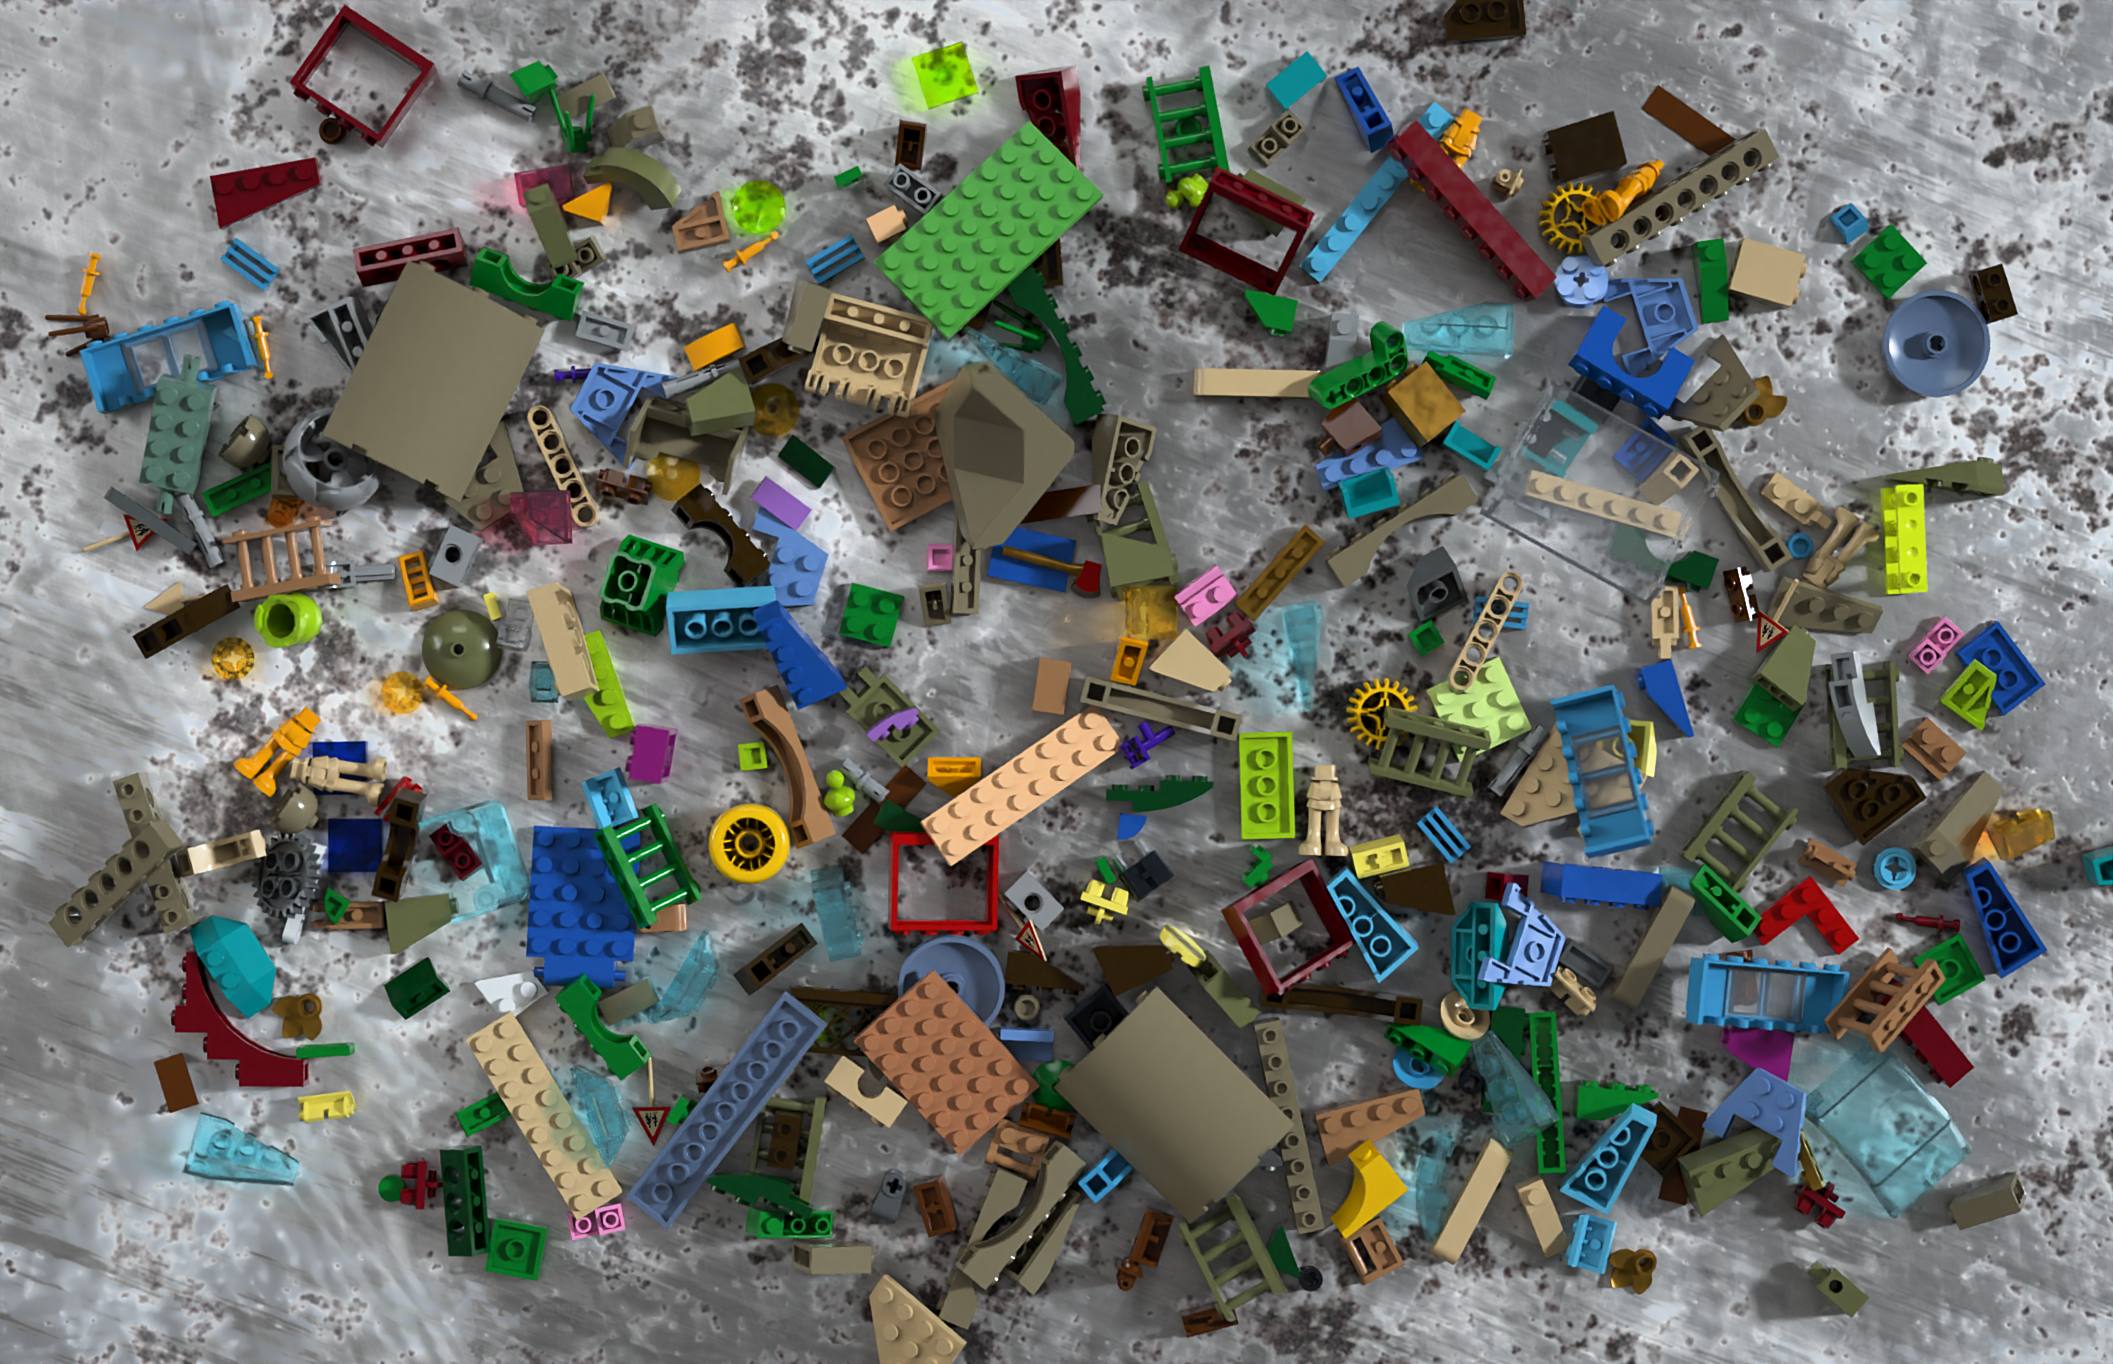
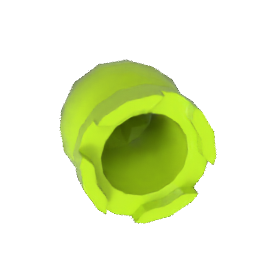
[254,593,323,648]

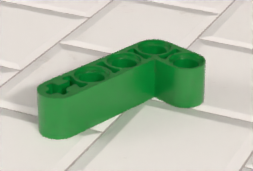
[1308,321,1408,409]

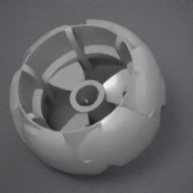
[282,407,388,511]

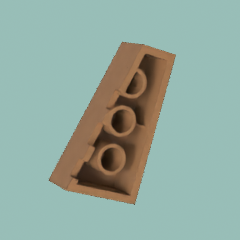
[1313,1087,1425,1167]

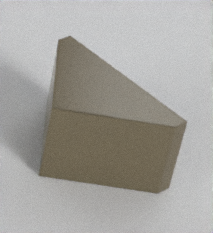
[918,582,951,627]
[1247,900,1303,945]

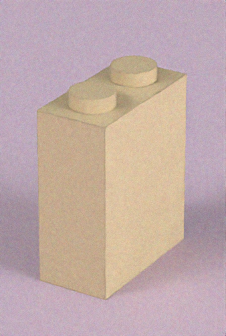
[1728,238,1807,309]

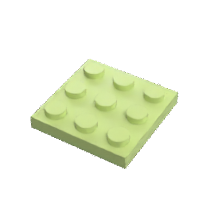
[1426,657,1532,762]

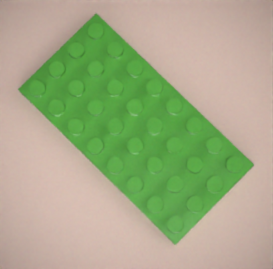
[874,121,1103,340]

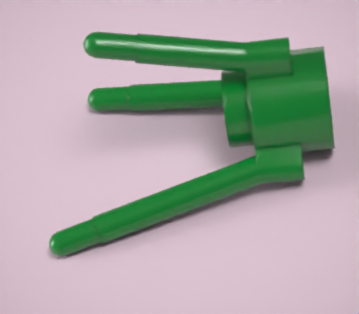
[549,88,595,153]
[992,300,1047,354]

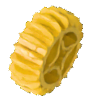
[1538,182,1601,255]
[1346,678,1418,750]

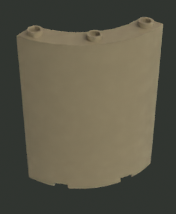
[322,260,545,502]
[1054,987,1295,1224]

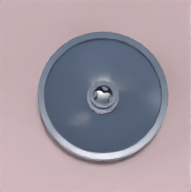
[1881,290,1990,398]
[898,934,1005,1027]

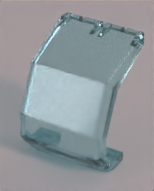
[1804,1042,1972,1218]

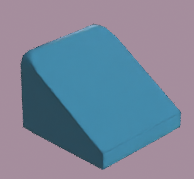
[1829,203,1869,244]

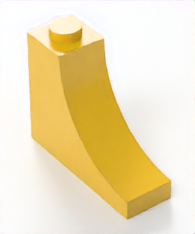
[1330,1139,1409,1239]

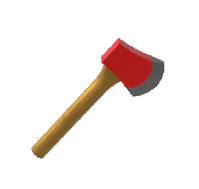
[1002,545,1102,598]

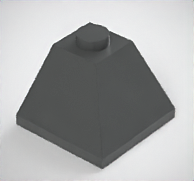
[1406,546,1468,624]

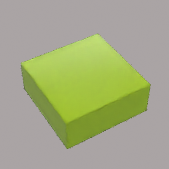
[738,741,768,771]

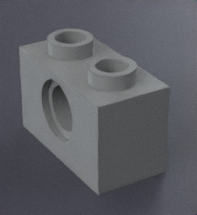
[428,525,483,587]
[1004,870,1064,931]

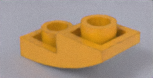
[683,323,746,371]

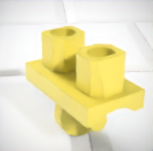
[1080,879,1129,926]

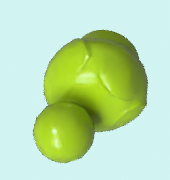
[1165,173,1208,209]
[823,770,855,817]

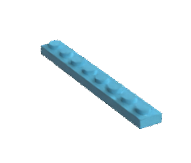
[1299,102,1455,284]

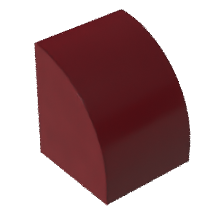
[1485,872,1529,901]

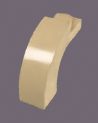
[176,829,266,878]

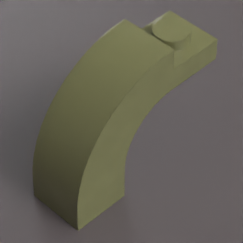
[583,147,683,210]

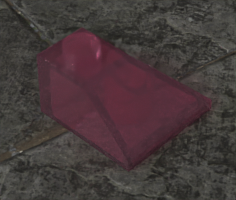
[510,490,573,545]

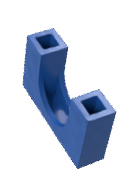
[1568,306,1695,420]

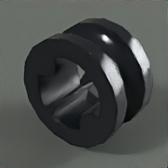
[1458,1069,1484,1095]
[1298,1265,1323,1292]

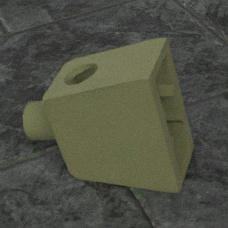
[1807,1261,1869,1318]

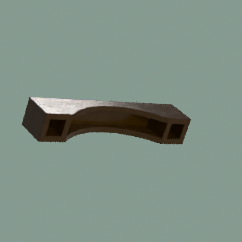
[1258,981,1423,1026]

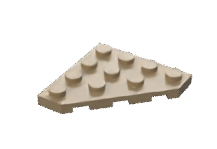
[1500,723,1647,828]
[869,1274,967,1364]

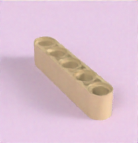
[1193,368,1324,399]
[527,405,600,528]
[1447,571,1523,692]
[1429,1137,1514,1265]

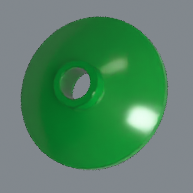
[1032,1059,1074,1112]

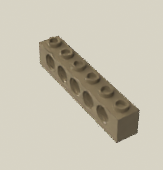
[113,772,198,934]
[49,820,184,948]

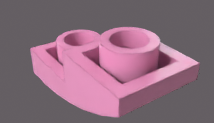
[1908,615,1965,674]
[566,1203,626,1241]

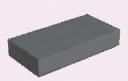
[1558,938,1615,990]

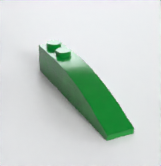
[1529,1012,1566,1175]

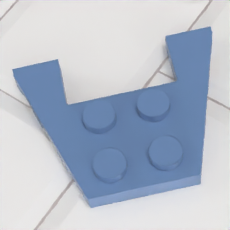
[1603,278,1699,377]
[570,362,677,470]
[734,506,829,606]
[1477,883,1565,987]
[1702,1067,1807,1177]

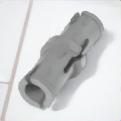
[838,758,890,804]

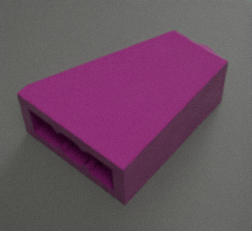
[1720,1025,1795,1082]

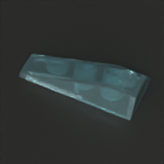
[1403,302,1514,358]
[961,326,1064,406]
[1282,600,1324,711]
[1472,1030,1560,1149]
[182,1112,300,1186]

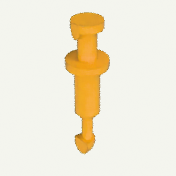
[722,231,778,273]
[77,252,102,316]
[249,316,273,379]
[1678,586,1701,649]
[422,676,477,721]

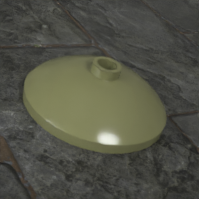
[422,610,503,689]

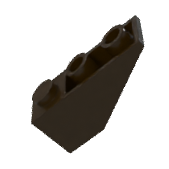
[738,336,819,385]
[1005,949,1085,995]

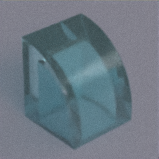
[529,661,559,703]

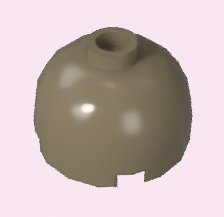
[218,414,270,468]
[267,781,319,835]

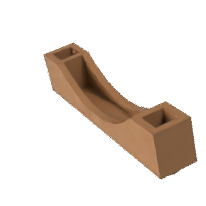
[739,685,836,849]

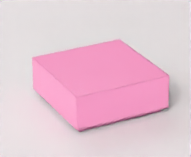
[927,544,953,571]

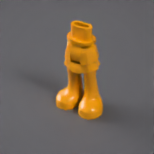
[1409,109,1483,192]
[1582,159,1664,226]
[233,706,322,797]

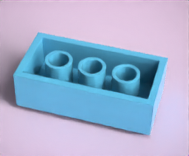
[666,586,776,654]

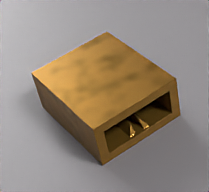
[1379,362,1466,448]

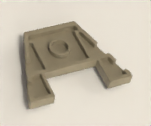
[1664,334,1761,432]
[424,421,527,531]

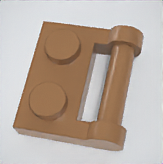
[984,1118,1050,1180]
[1337,1216,1405,1286]

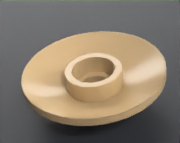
[1439,991,1490,1040]

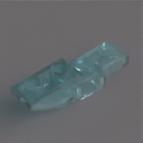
[1415,1130,1455,1242]

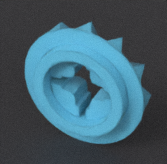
[1873,847,1916,890]

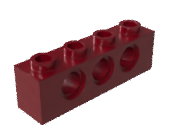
[353,228,469,287]

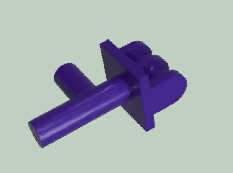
[1118,721,1175,770]

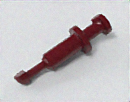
[1896,913,1960,933]

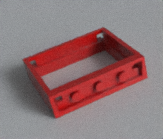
[888,832,999,935]

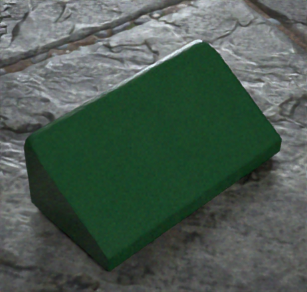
[778,435,836,489]

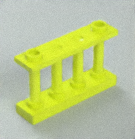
[1880,484,1928,595]

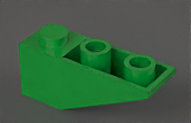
[1384,1022,1472,1079]
[1572,1080,1659,1121]
[746,1206,834,1238]

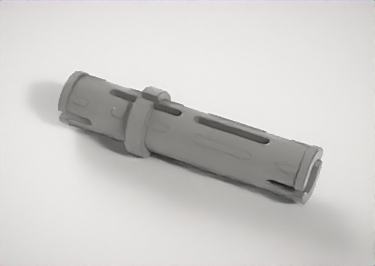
[457,70,537,123]
[661,358,741,399]
[174,492,226,569]
[1487,723,1550,797]

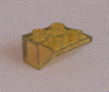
[1987,806,2055,861]

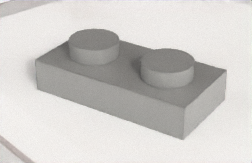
[575,310,635,352]

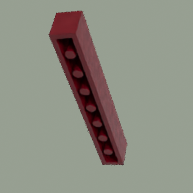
[1385,119,1557,302]

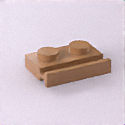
[1900,717,1967,781]

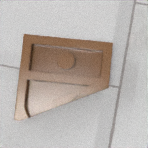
[672,191,731,254]

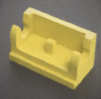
[1348,834,1409,879]

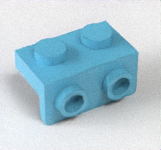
[582,767,639,830]
[1566,1213,1617,1274]

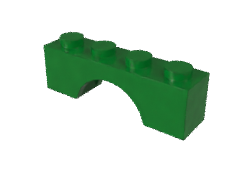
[469,247,584,321]
[555,973,651,1081]

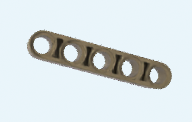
[1610,884,1696,1009]

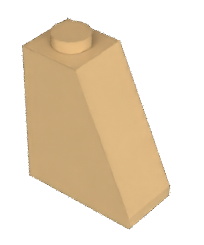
[1148,629,1232,692]

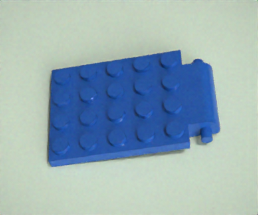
[526,826,642,989]

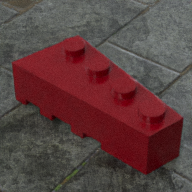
[1872,978,1974,1088]

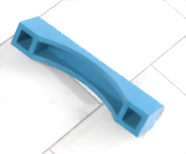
[1078,1147,1134,1203]

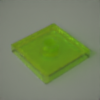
[912,41,979,110]

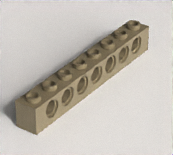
[1579,129,1779,267]
[1252,1017,1325,1234]

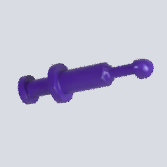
[554,366,591,384]

